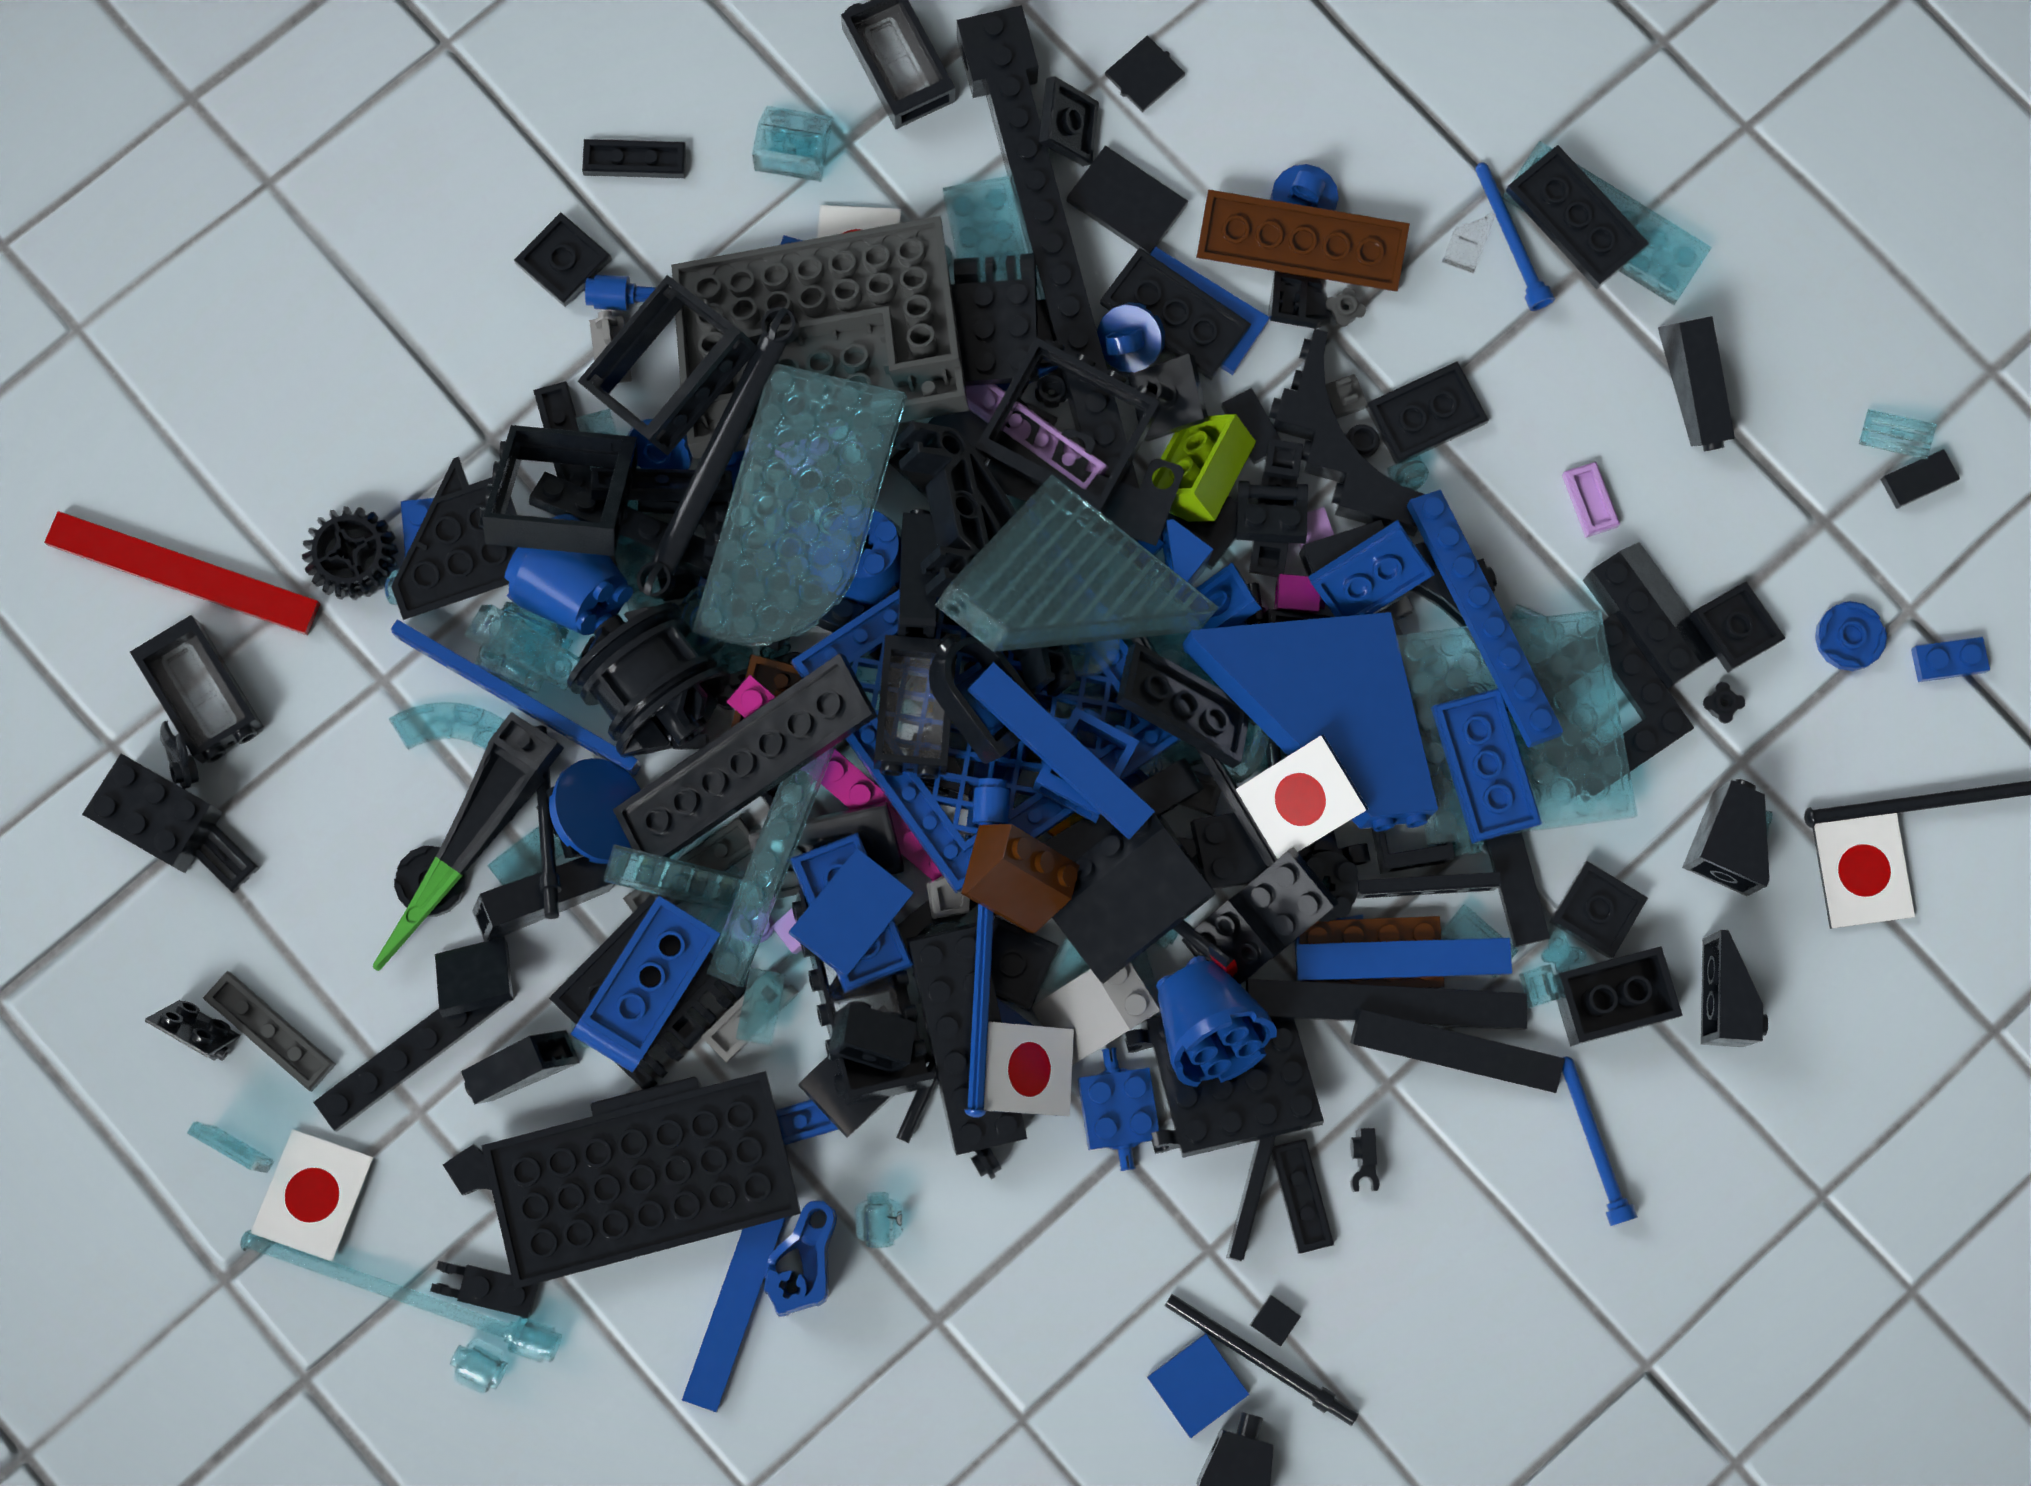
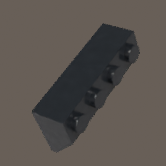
[1583,542,1716,689]

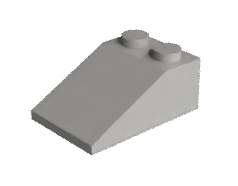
[1032,963,1160,1065]

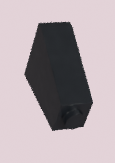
[461,1030,580,1105]

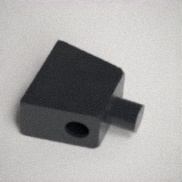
[1196,1412,1273,1486]

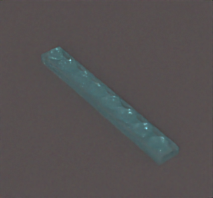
[707,745,836,987]

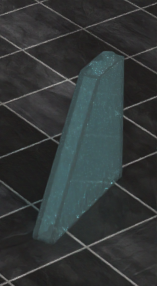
[935,475,1219,652]

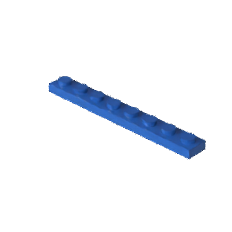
[1407,489,1563,748]

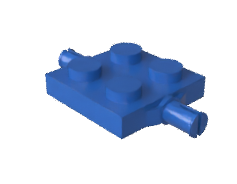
[1077,1047,1159,1171]

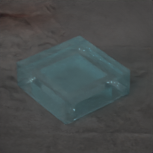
[1519,964,1561,1008]

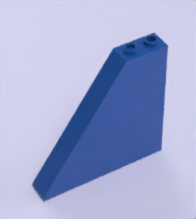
[1182,612,1438,832]

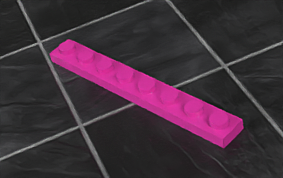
[726,674,942,881]

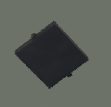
[1105,35,1185,113]

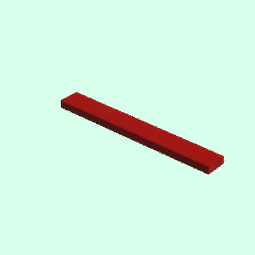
[44,511,320,636]

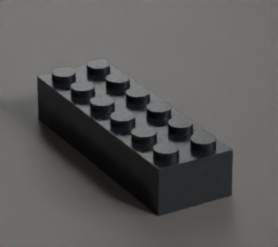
[906,922,1027,1155]

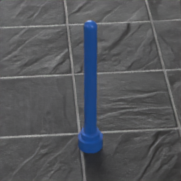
[1475,162,1555,311]
[1562,1056,1638,1226]

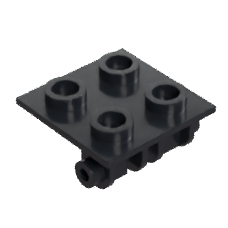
[145,1000,240,1061]

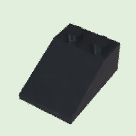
[1701,930,1768,1047]

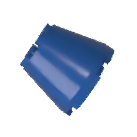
[809,508,902,612]
[504,514,633,635]
[1156,956,1277,1087]

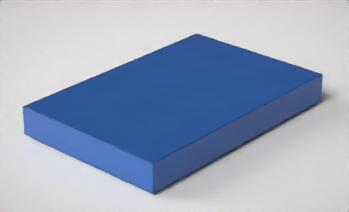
[1308,520,1435,617]
[788,848,914,979]

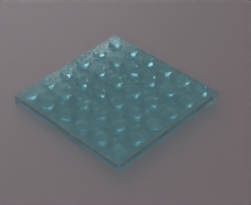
[1395,610,1638,845]

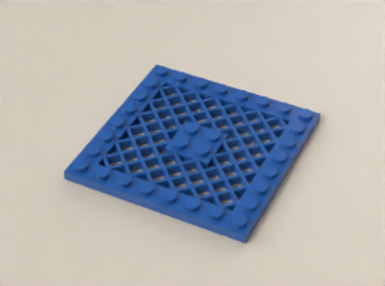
[792,508,1181,894]

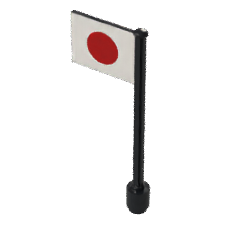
[1100,585,1369,868]
[1804,781,2031,929]

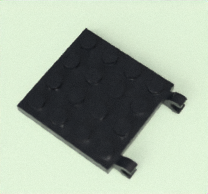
[1125,1016,1324,1158]

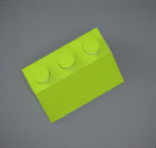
[1152,414,1256,522]

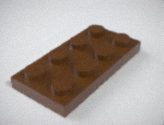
[1299,916,1445,988]

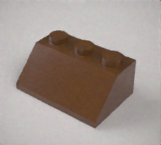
[961,824,1080,933]

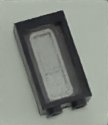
[841,0,955,130]
[130,615,264,764]
[874,635,958,779]

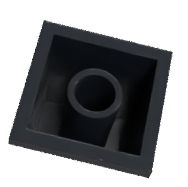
[1682,779,1769,896]

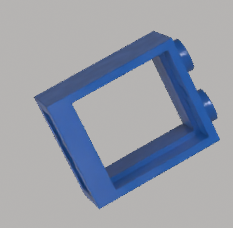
[1032,707,1139,823]

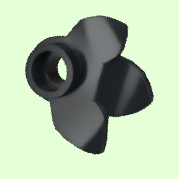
[160,720,199,789]

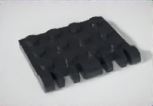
[948,253,1039,386]
[549,895,749,1089]

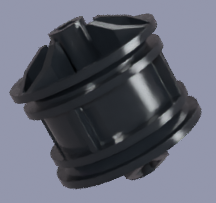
[567,602,730,758]

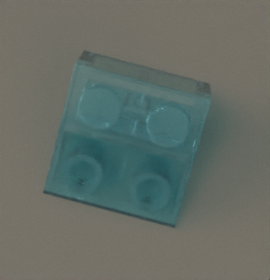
[752,106,833,182]

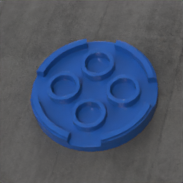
[549,758,641,864]

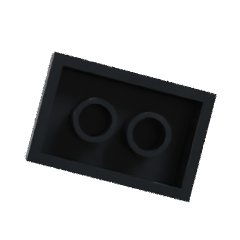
[82,753,223,873]
[1550,946,1683,1047]

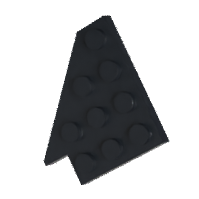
[391,457,518,620]

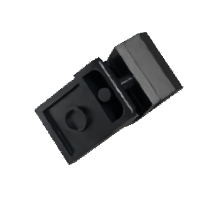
[1182,847,1339,985]

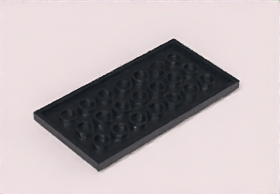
[481,1071,801,1289]

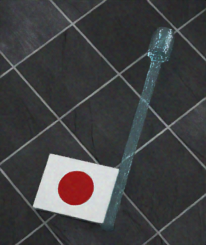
[240,1129,562,1363]

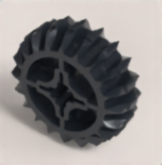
[302,506,399,600]

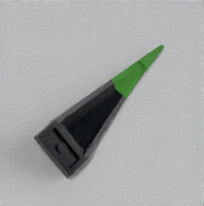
[373,712,564,971]

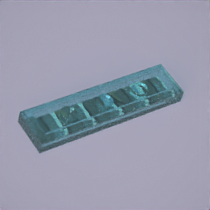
[604,844,753,915]

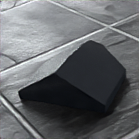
[1268,271,1331,329]

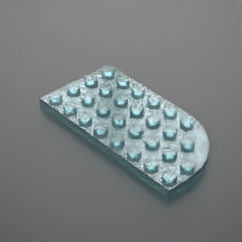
[692,364,907,646]

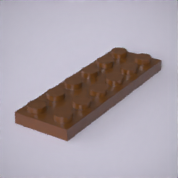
[1196,189,1410,292]

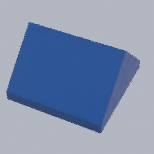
[1161,519,1213,605]

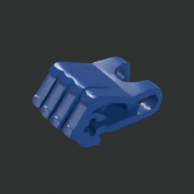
[764,1201,837,1317]

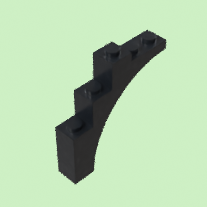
[1269,329,1425,537]
[1299,520,1497,671]

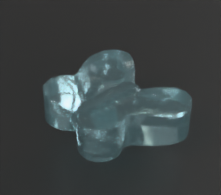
[1541,930,1587,973]

